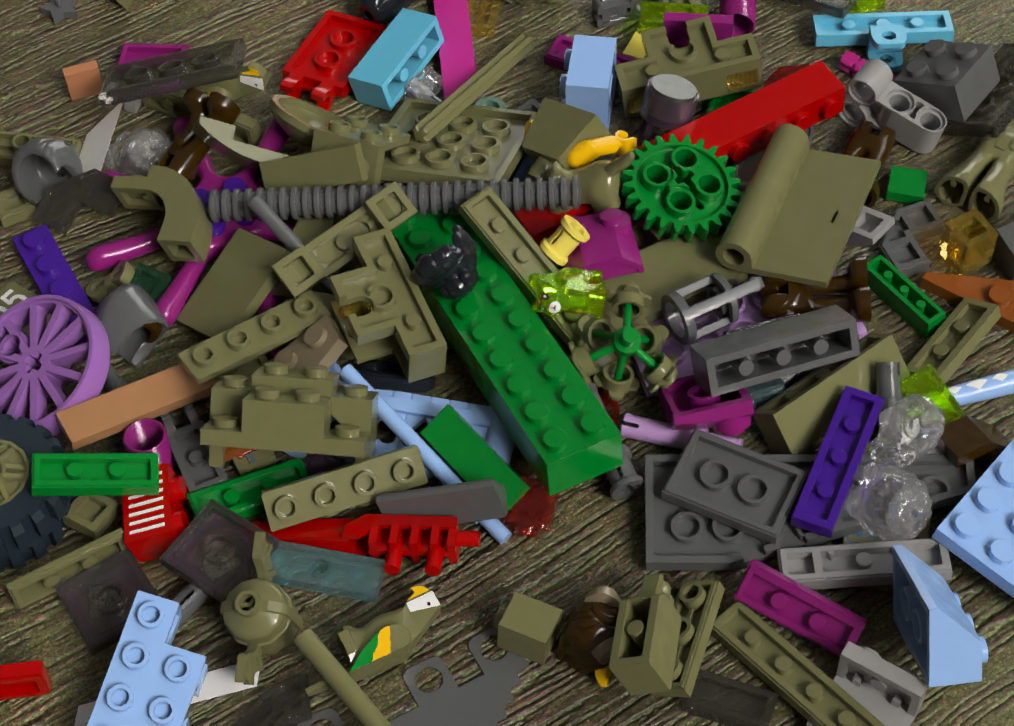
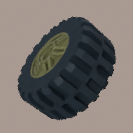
[0,414,78,572]

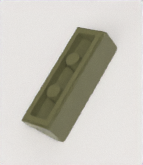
[5,528,131,610]

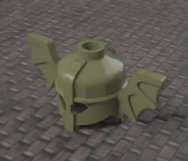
[220,531,303,685]

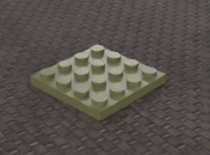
[380,98,537,186]

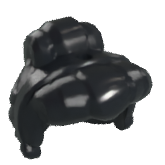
[410,225,479,300]

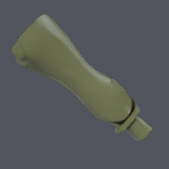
[934,119,1014,222]

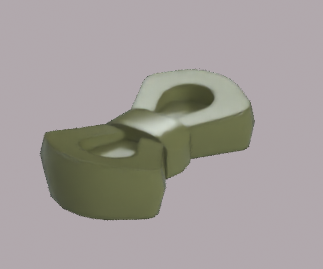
[86,260,135,304]

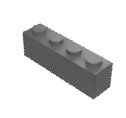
[689,305,860,397]

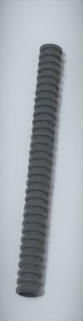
[208,176,581,223]

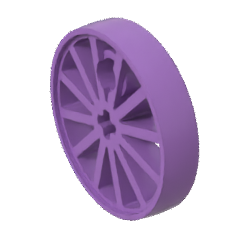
[0,294,110,437]

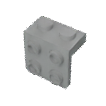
[806,641,928,726]

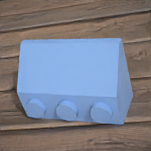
[892,544,988,688]

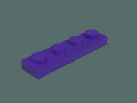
[12,224,96,345]
[791,385,885,538]

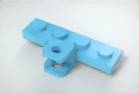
[811,10,954,72]

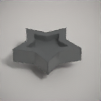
[39,0,78,25]

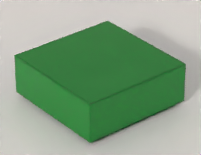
[886,165,928,204]

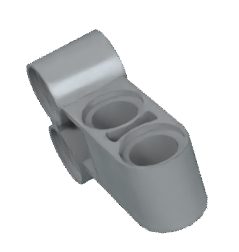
[838,58,947,154]

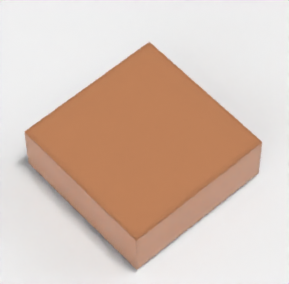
[62,60,105,101]

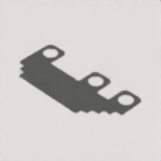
[297,628,529,726]

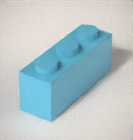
[348,8,445,111]

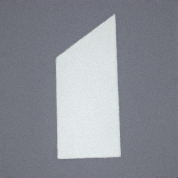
[79,99,124,181]

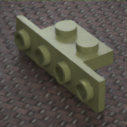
[177,290,331,384]
[260,444,428,532]

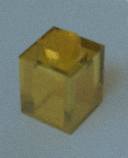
[938,208,998,275]

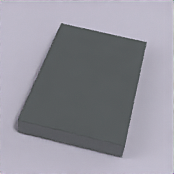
[661,428,808,545]

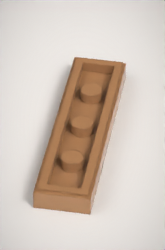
[55,364,218,450]

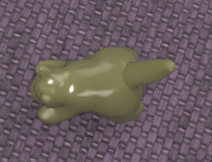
[547,151,635,214]

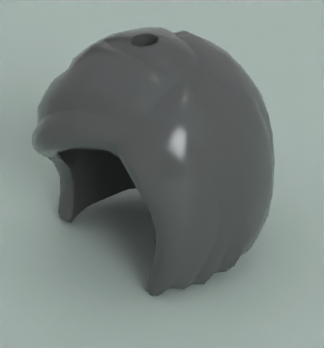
[11,137,83,204]

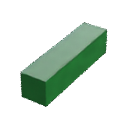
[867,254,946,339]

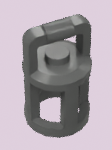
[661,273,765,345]

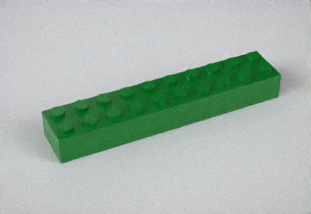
[392,210,623,496]

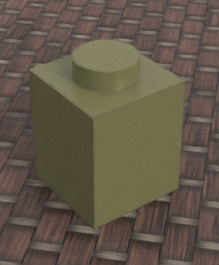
[493,591,562,665]

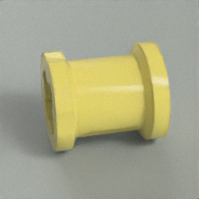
[540,215,590,266]

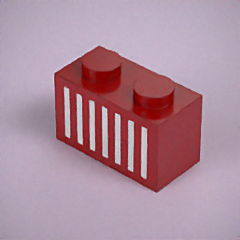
[122,462,190,563]

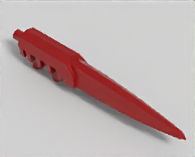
[186,514,481,576]

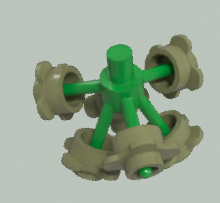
[567,283,679,401]

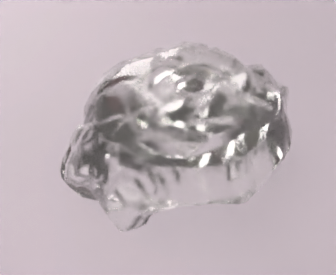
[103,127,172,177]
[870,394,945,467]
[844,462,932,541]

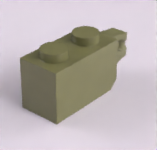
[609,573,682,696]

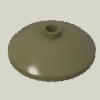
[269,94,344,150]

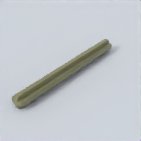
[412,34,534,144]

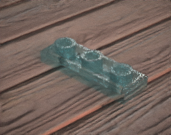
[254,538,385,603]

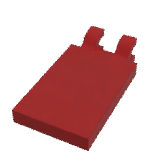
[279,9,388,111]

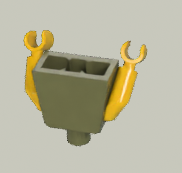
[522,97,637,181]

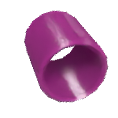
[719,0,757,37]
[123,419,175,469]

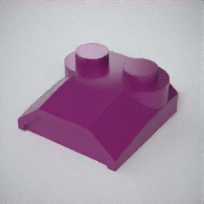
[556,208,644,287]
[657,375,754,436]

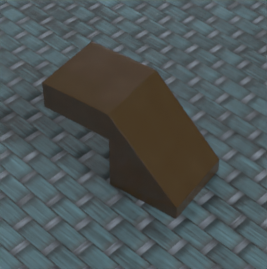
[932,415,1010,472]

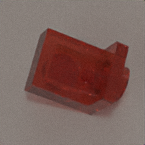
[505,476,560,538]

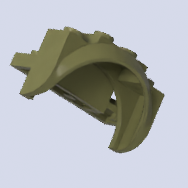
[200,362,379,468]

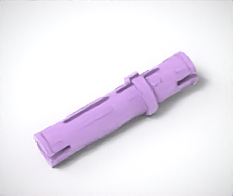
[621,413,743,450]

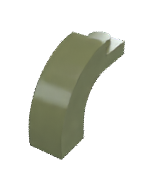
[110,165,213,263]

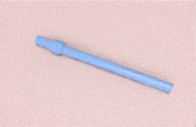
[339,364,512,545]

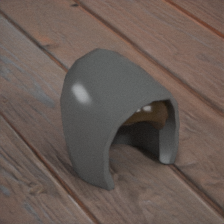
[95,283,169,367]

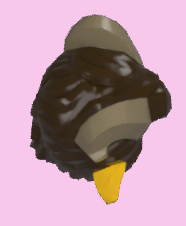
[552,586,621,688]

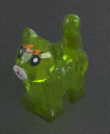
[529,268,606,319]

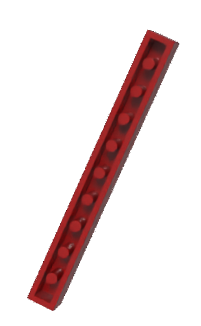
[511,60,845,247]

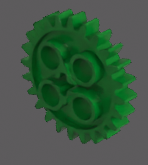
[620,133,742,243]

